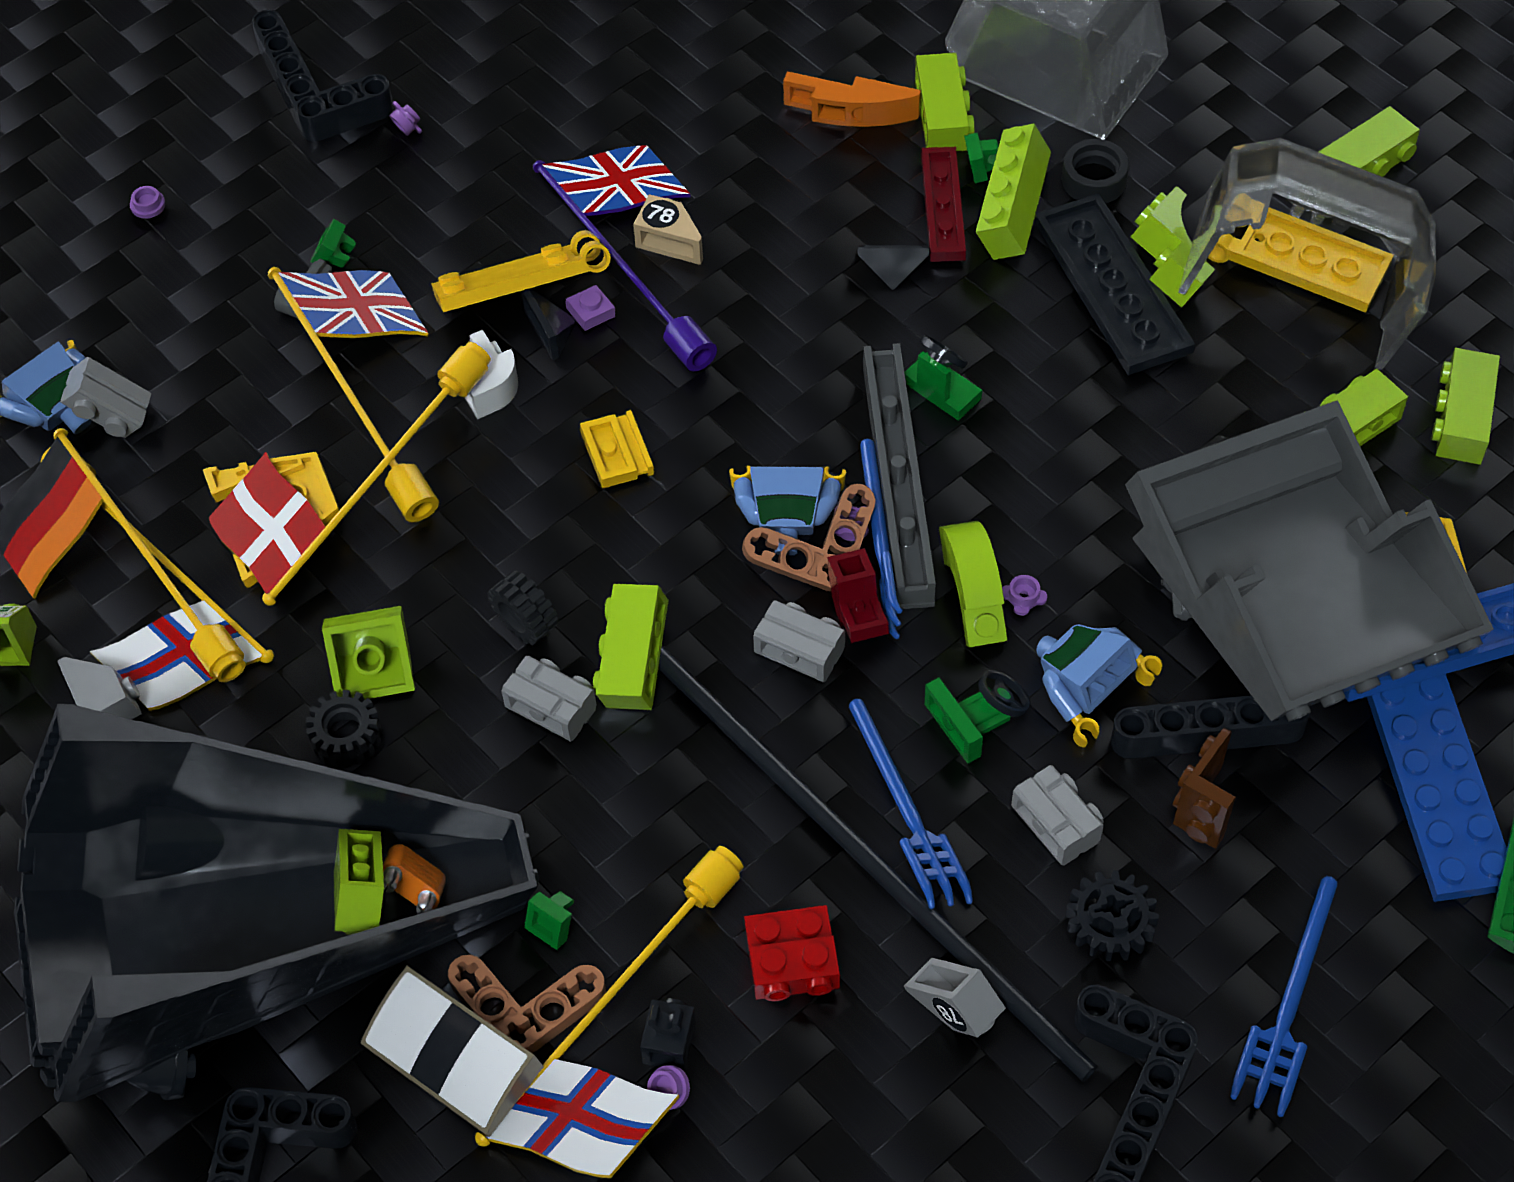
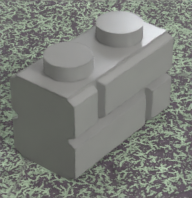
[60,357,152,438]
[753,600,845,682]
[501,656,597,742]
[1011,765,1103,866]

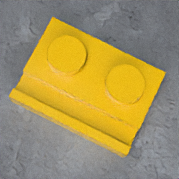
[580,410,654,489]

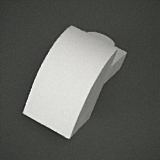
[465,330,518,419]

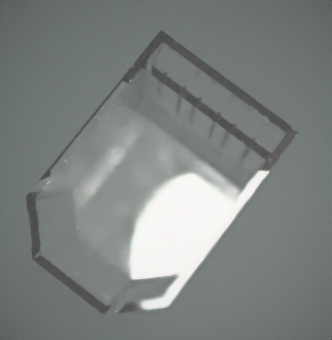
[945,0,1168,140]

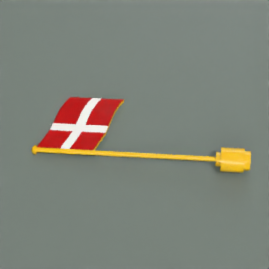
[209,342,491,606]

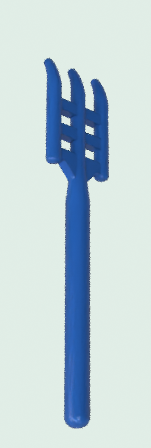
[860,438,903,639]
[849,698,972,909]
[1230,876,1337,1117]

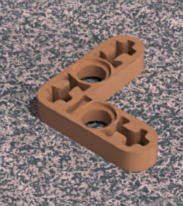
[742,484,875,591]
[448,955,606,1054]

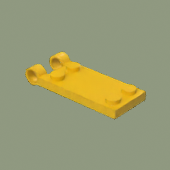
[1203,194,1394,313]
[431,230,611,313]

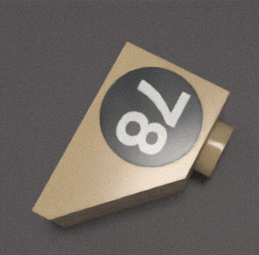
[633,194,703,265]

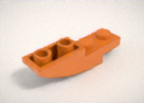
[783,71,921,127]

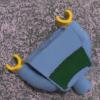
[0,340,92,434]
[729,466,846,555]
[1036,624,1162,747]

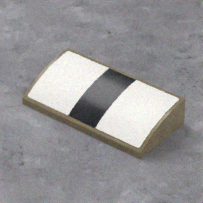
[361,966,543,1137]

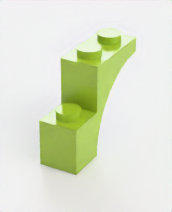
[1131,186,1215,307]

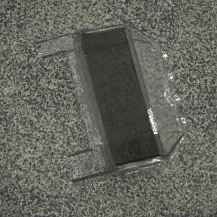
[1178,138,1437,370]

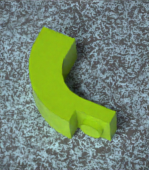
[939,521,1007,647]

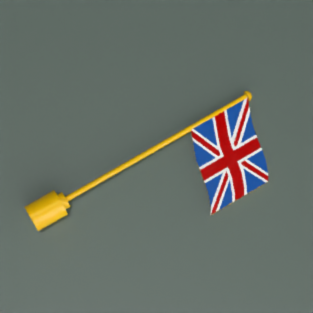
[268,267,439,522]

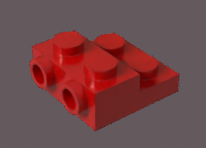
[744,905,840,1001]

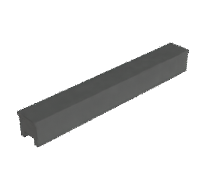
[863,343,936,609]

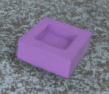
[566,285,615,331]

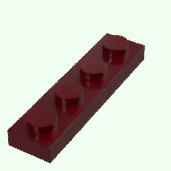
[921,146,966,262]

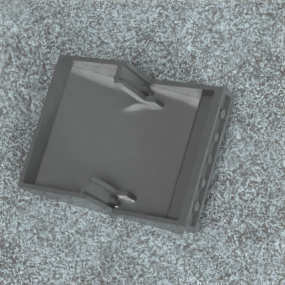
[1125,400,1494,722]

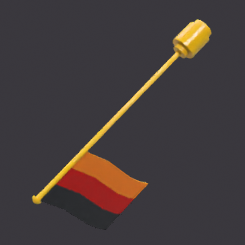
[0,428,246,682]

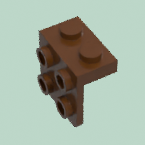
[1172,728,1236,849]

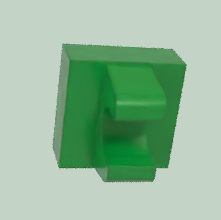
[964,132,999,183]
[310,219,356,267]
[524,891,574,950]

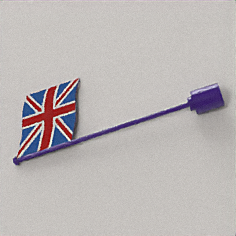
[533,145,717,371]

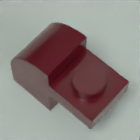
[827,548,889,643]

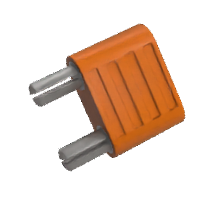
[383,844,446,914]

